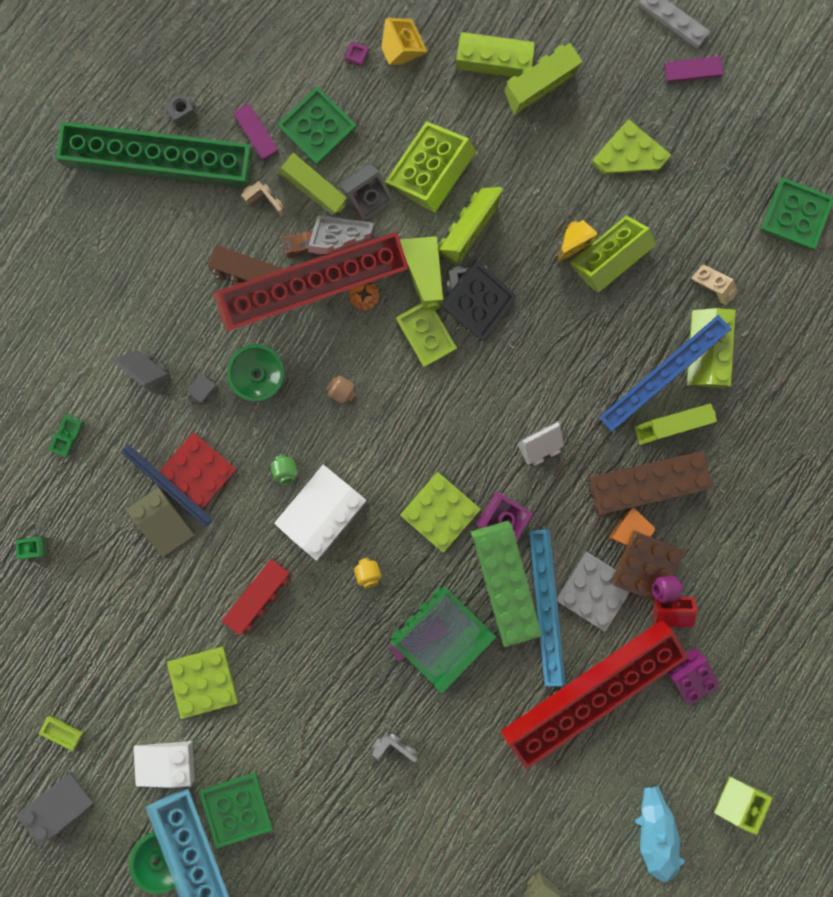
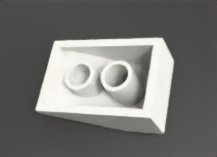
[518,422,564,466]
[134,741,195,787]

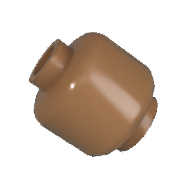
[326,376,356,404]

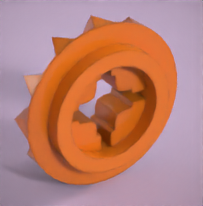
[349,282,379,310]

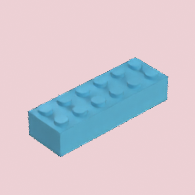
[146,789,229,897]

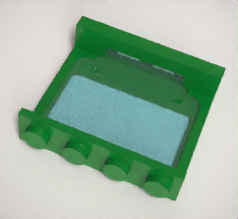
[390,586,496,694]

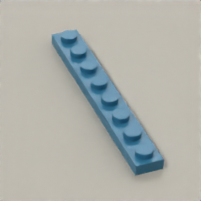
[529,529,566,686]

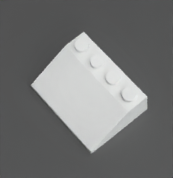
[274,465,367,561]

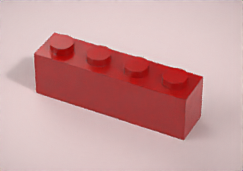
[222,559,290,635]

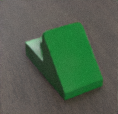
[15,537,48,559]

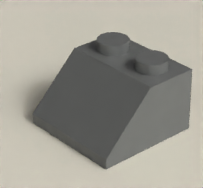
[340,164,395,222]

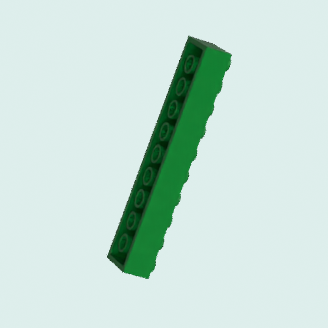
[56,122,253,188]

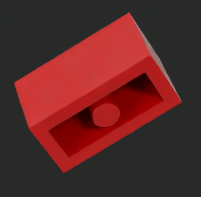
[652,597,698,627]

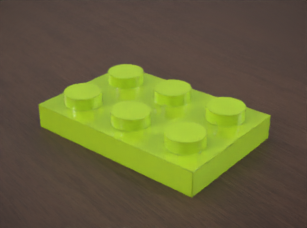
[396,303,457,368]

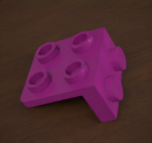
[666,647,719,705]

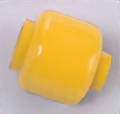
[354,558,382,588]

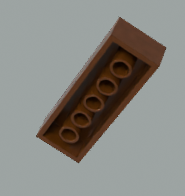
[587,451,713,515]

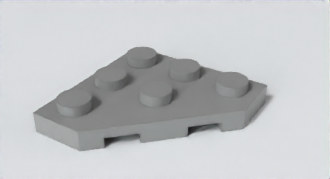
[308,215,374,255]

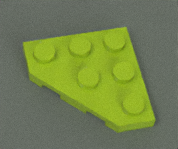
[591,119,671,175]

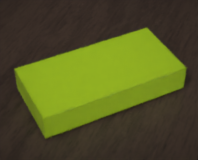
[39,715,84,752]

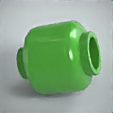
[270,455,298,485]

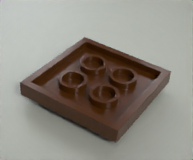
[610,530,685,601]

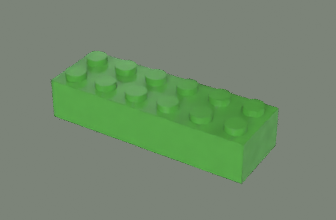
[471,521,542,647]

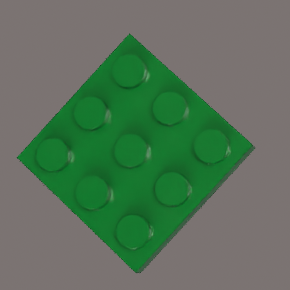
[277,86,357,166]
[760,177,833,251]
[199,772,273,849]

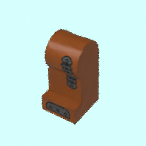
[282,231,313,258]

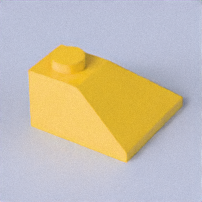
[381,18,428,65]
[557,220,597,262]

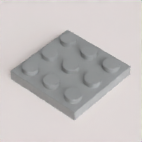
[557,551,630,632]

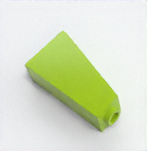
[278,153,347,215]
[400,236,443,310]
[634,403,717,445]

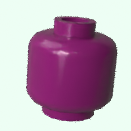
[652,576,683,603]

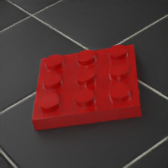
[159,433,237,510]

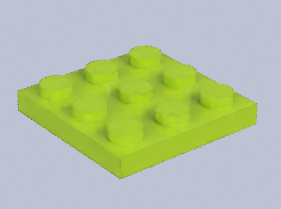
[400,472,481,553]
[167,646,239,719]

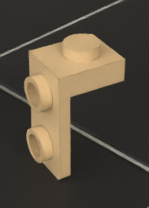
[241,181,285,217]
[692,265,737,305]

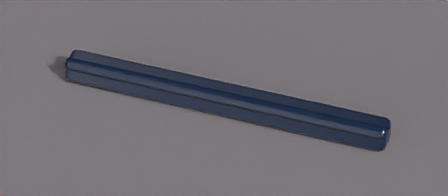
[121,445,213,527]

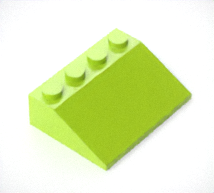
[385,121,477,212]
[438,187,503,267]

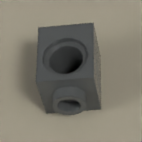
[164,93,197,127]
[186,373,219,405]

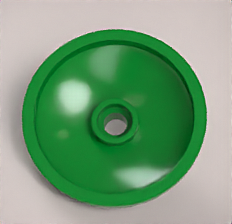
[227,344,285,402]
[129,831,175,894]

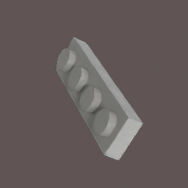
[638,0,710,49]

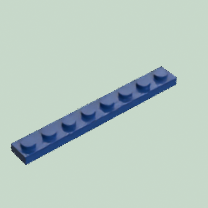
[599,315,731,432]

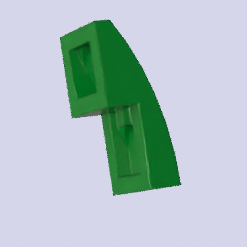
[48,414,84,458]

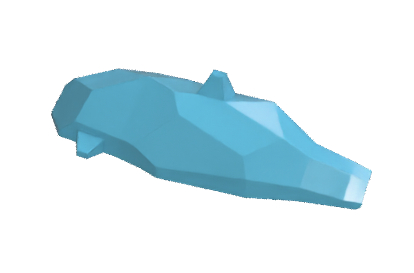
[636,786,685,882]

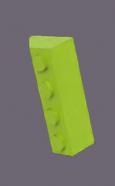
[456,32,534,77]
[505,43,583,115]
[569,215,656,292]
[687,308,736,389]

